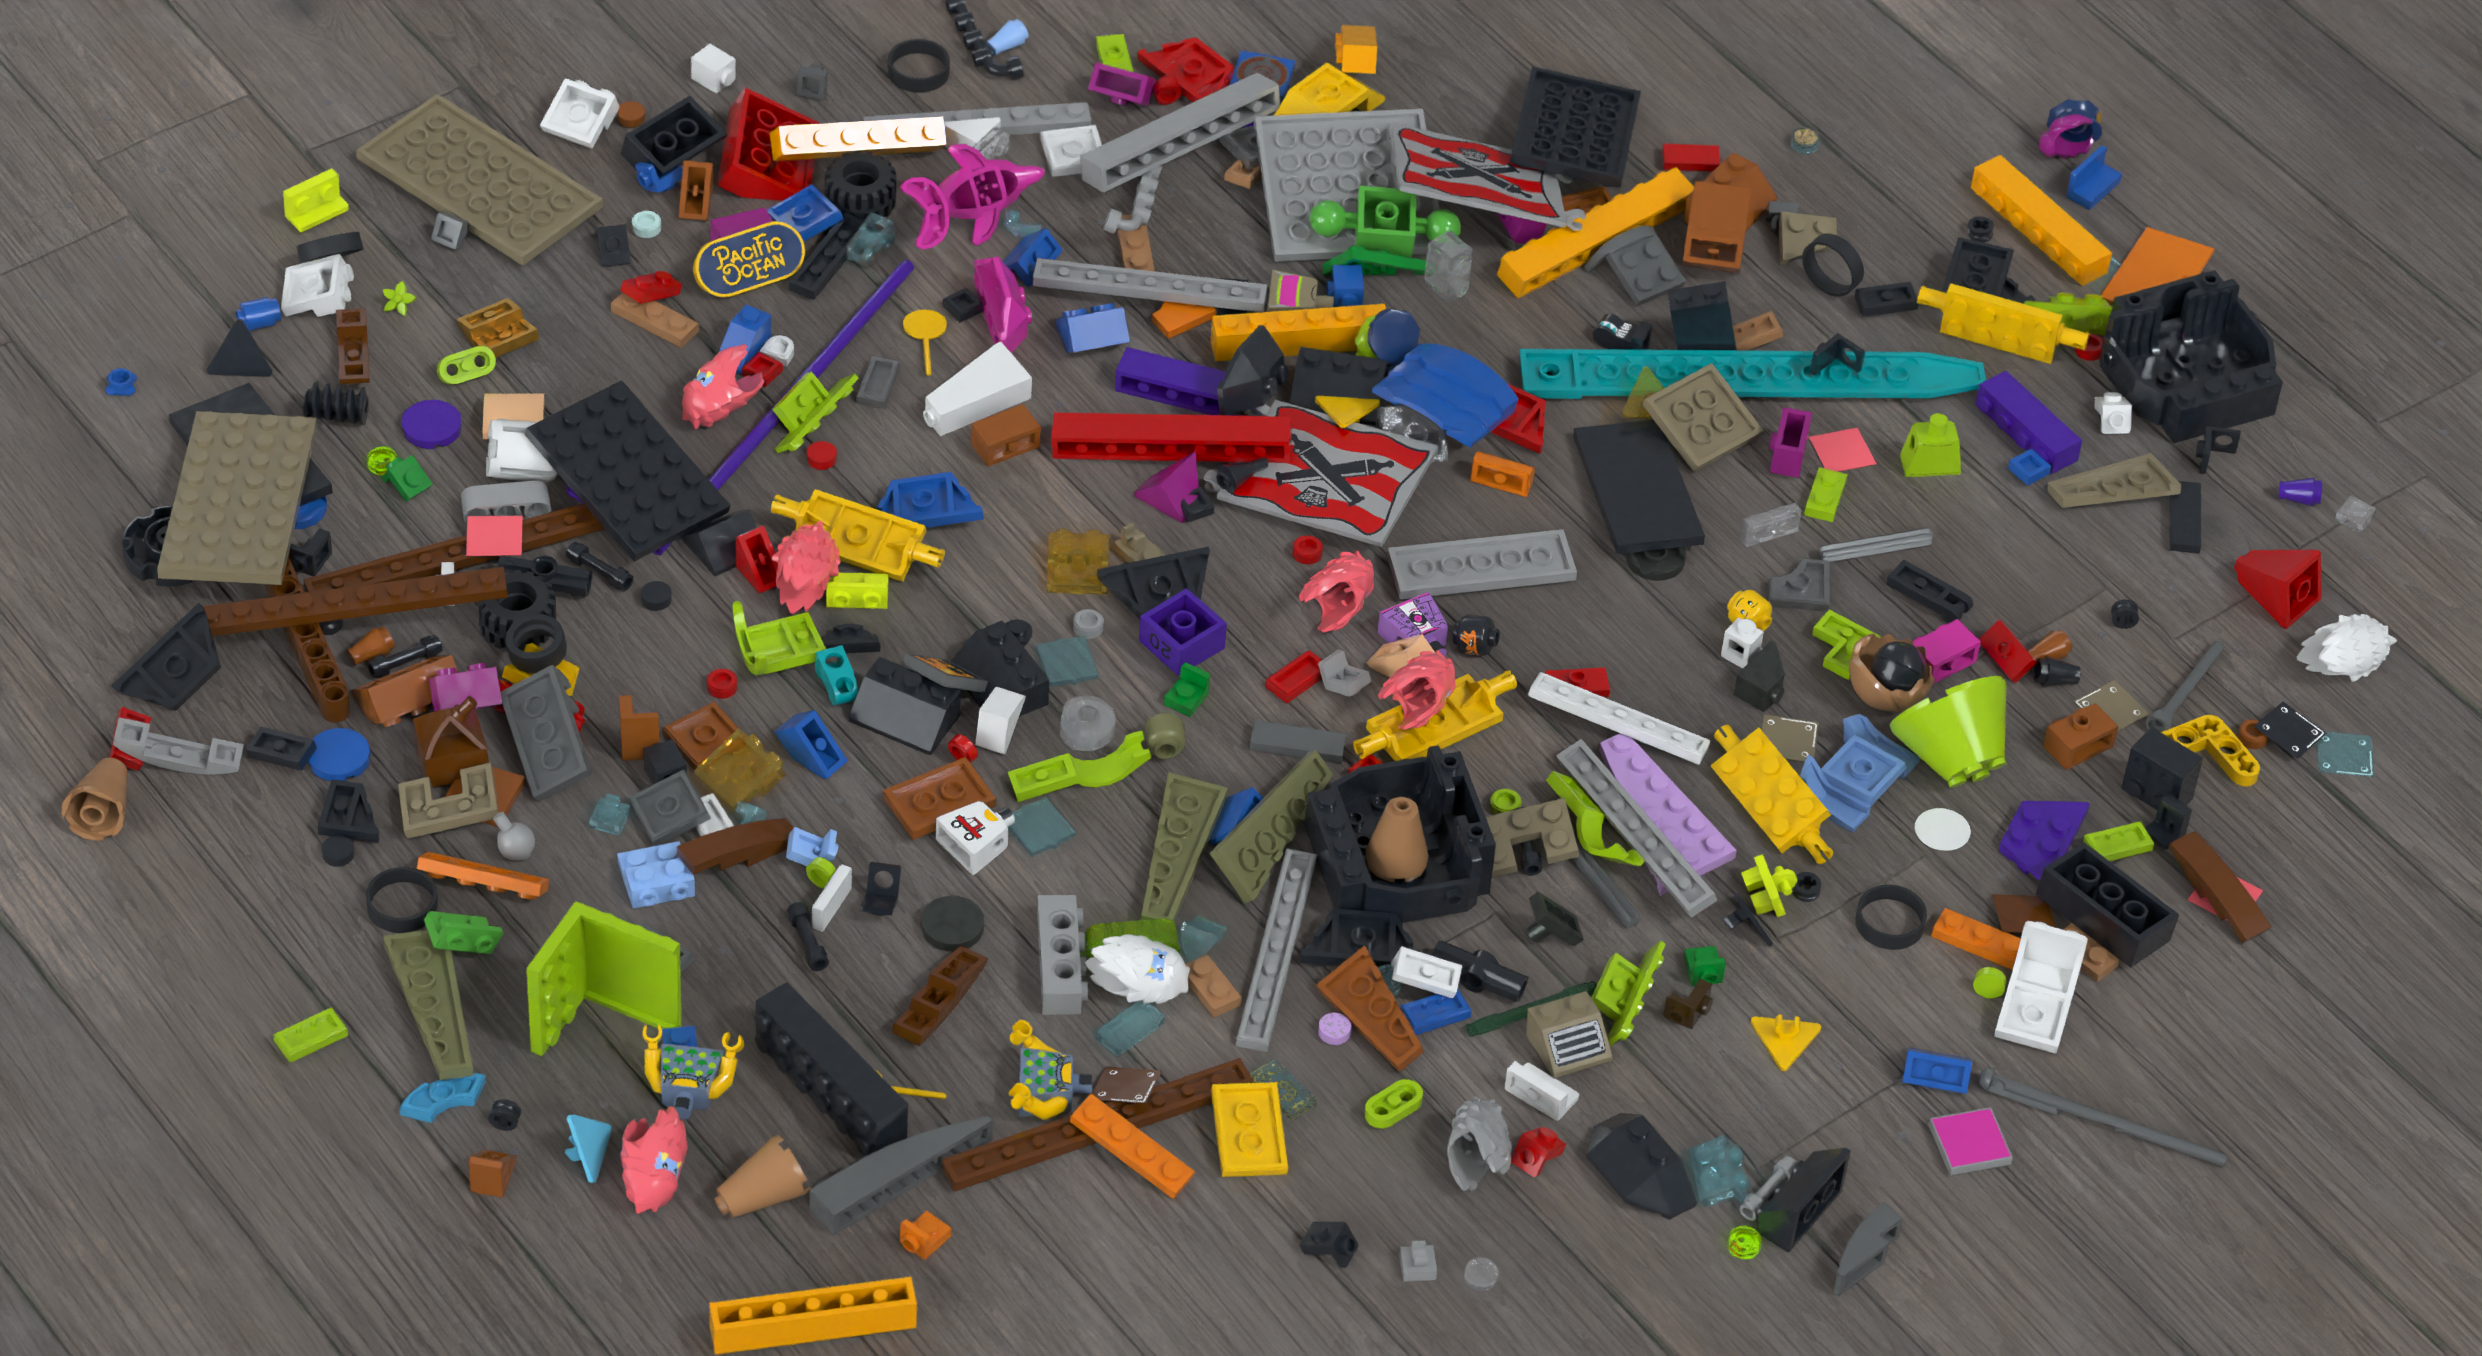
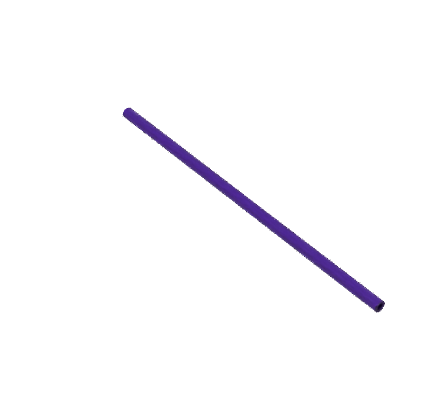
[653,259,914,555]

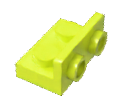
[283,168,349,232]
[826,573,888,609]

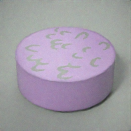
[1318,1013,1351,1045]

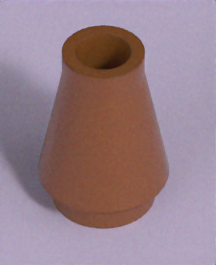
[347,626,395,666]
[2028,630,2072,667]

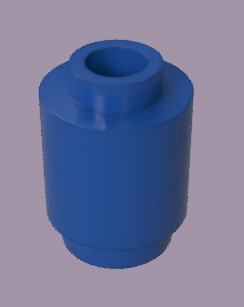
[235,297,281,331]

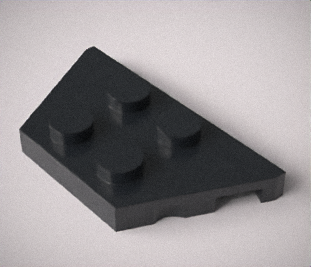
[1096,547,1210,620]
[111,603,222,711]
[1300,908,1415,970]

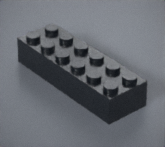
[754,982,908,1155]

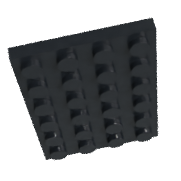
[1509,66,1641,188]
[525,380,731,561]

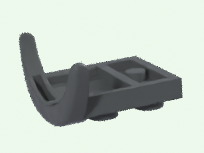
[1585,225,1686,307]

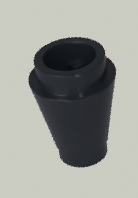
[2033,656,2081,686]

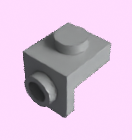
[1318,650,1372,697]

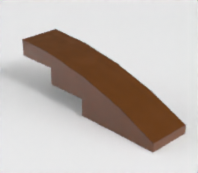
[677,818,794,875]
[2168,831,2272,944]
[892,945,988,1046]

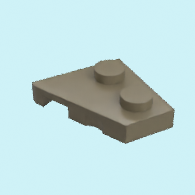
[1778,211,1837,266]

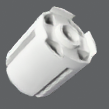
[486,419,558,483]

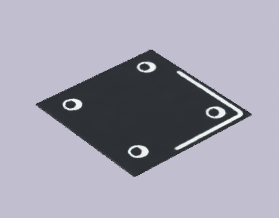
[2254,702,2327,759]

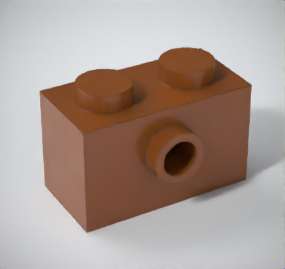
[2043,703,2119,770]

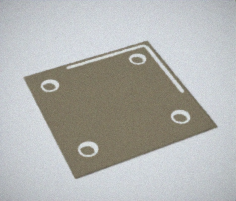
[2073,680,2150,731]
[1762,714,1819,762]

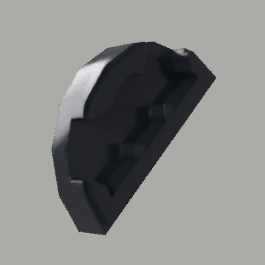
[821,623,881,653]

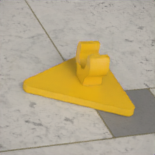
[1315,396,1380,428]
[1751,1014,1821,1071]

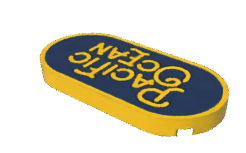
[693,222,805,298]

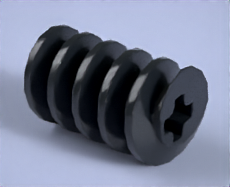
[303,380,369,425]

